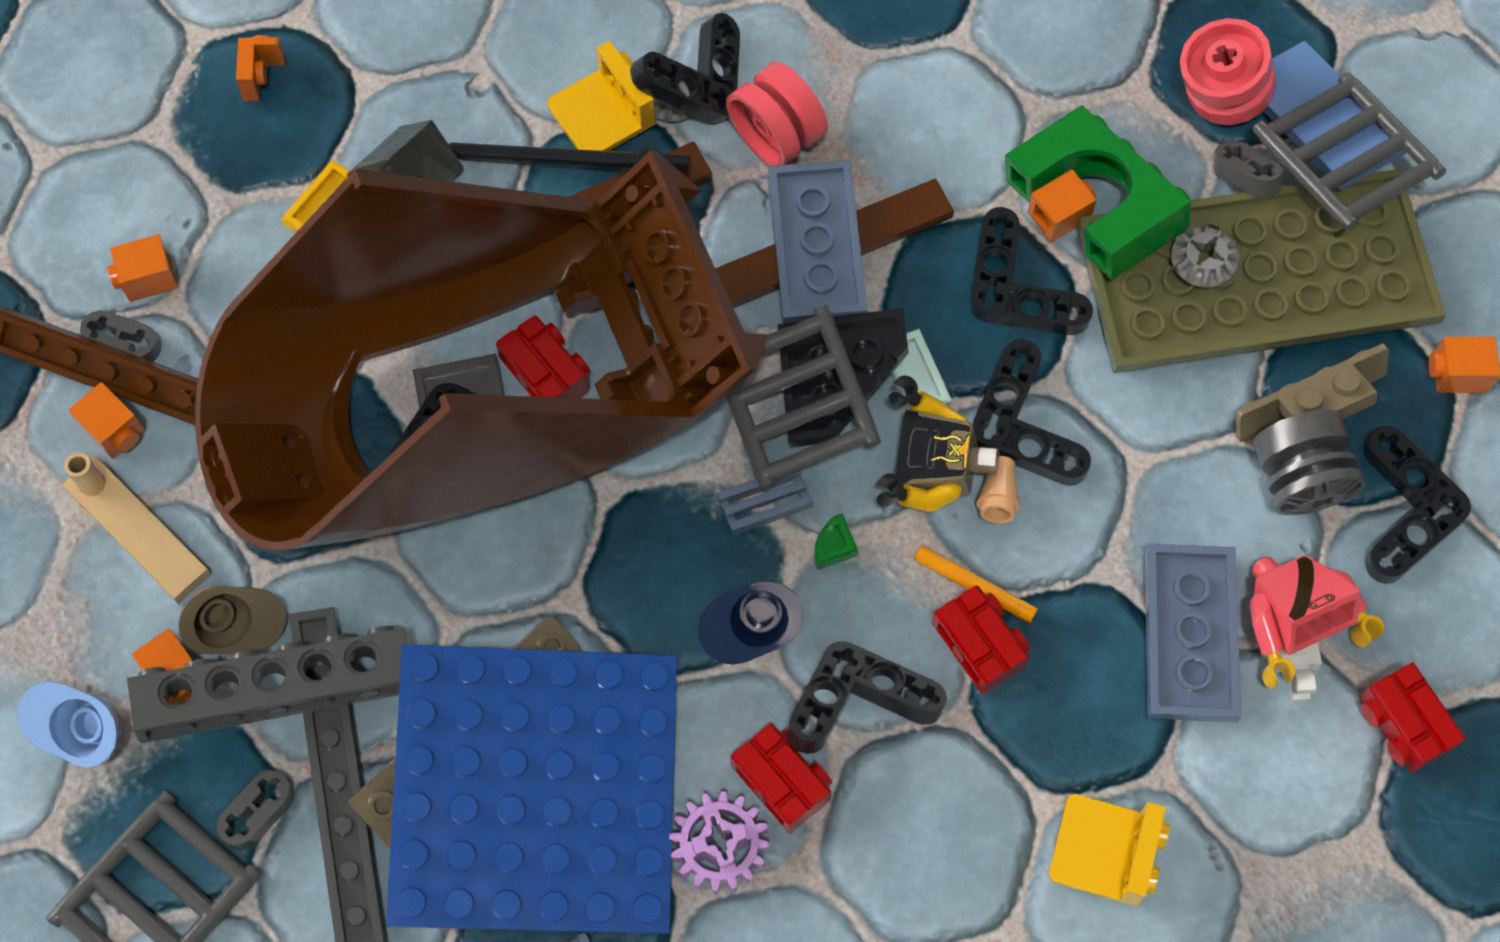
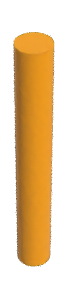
[914,545,1038,624]

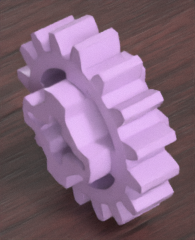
[669,791,769,895]

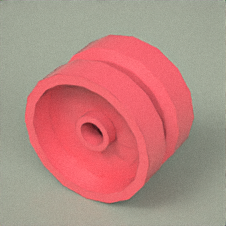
[1180,18,1277,126]
[726,61,828,166]

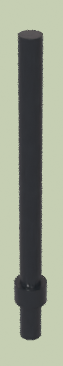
[448,142,691,172]

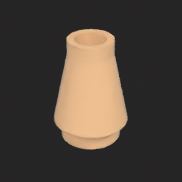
[976,456,1020,524]

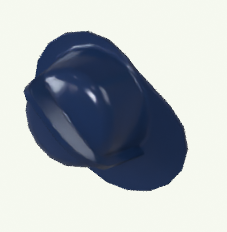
[698,580,804,665]

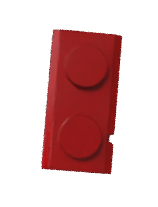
[496,315,591,398]
[931,585,1030,695]
[1360,662,1466,774]
[730,723,832,834]

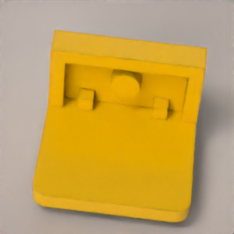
[547,40,657,151]
[1048,794,1170,907]

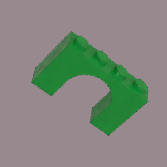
[1005,105,1191,280]

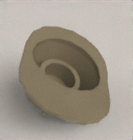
[178,584,286,655]

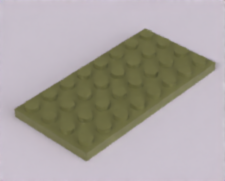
[1077,169,1446,373]

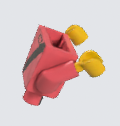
[1250,556,1384,689]

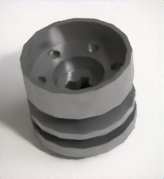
[1253,409,1366,516]

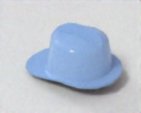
[17,681,124,768]

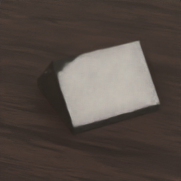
[347,120,464,182]

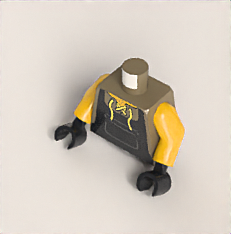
[876,375,1000,513]

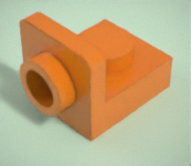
[236,35,285,101]

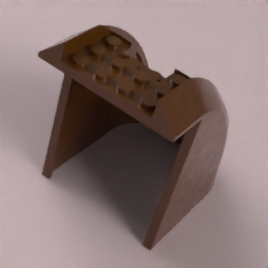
[195,150,768,551]

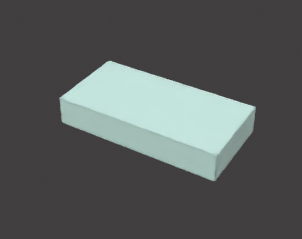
[891,329,952,410]

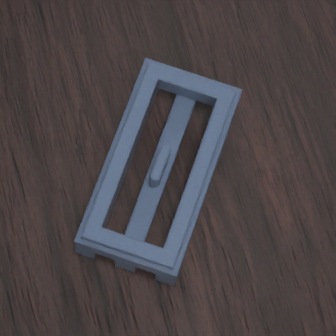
[717,470,814,536]

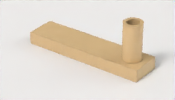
[61,452,211,604]

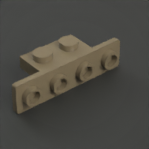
[1235,344,1389,442]

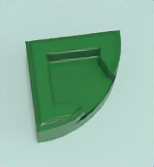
[814,513,858,570]

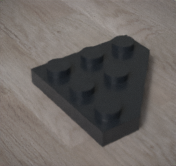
[777,308,909,447]

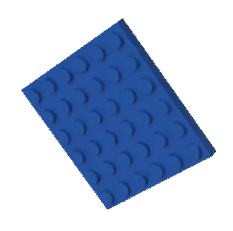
[386,644,677,934]

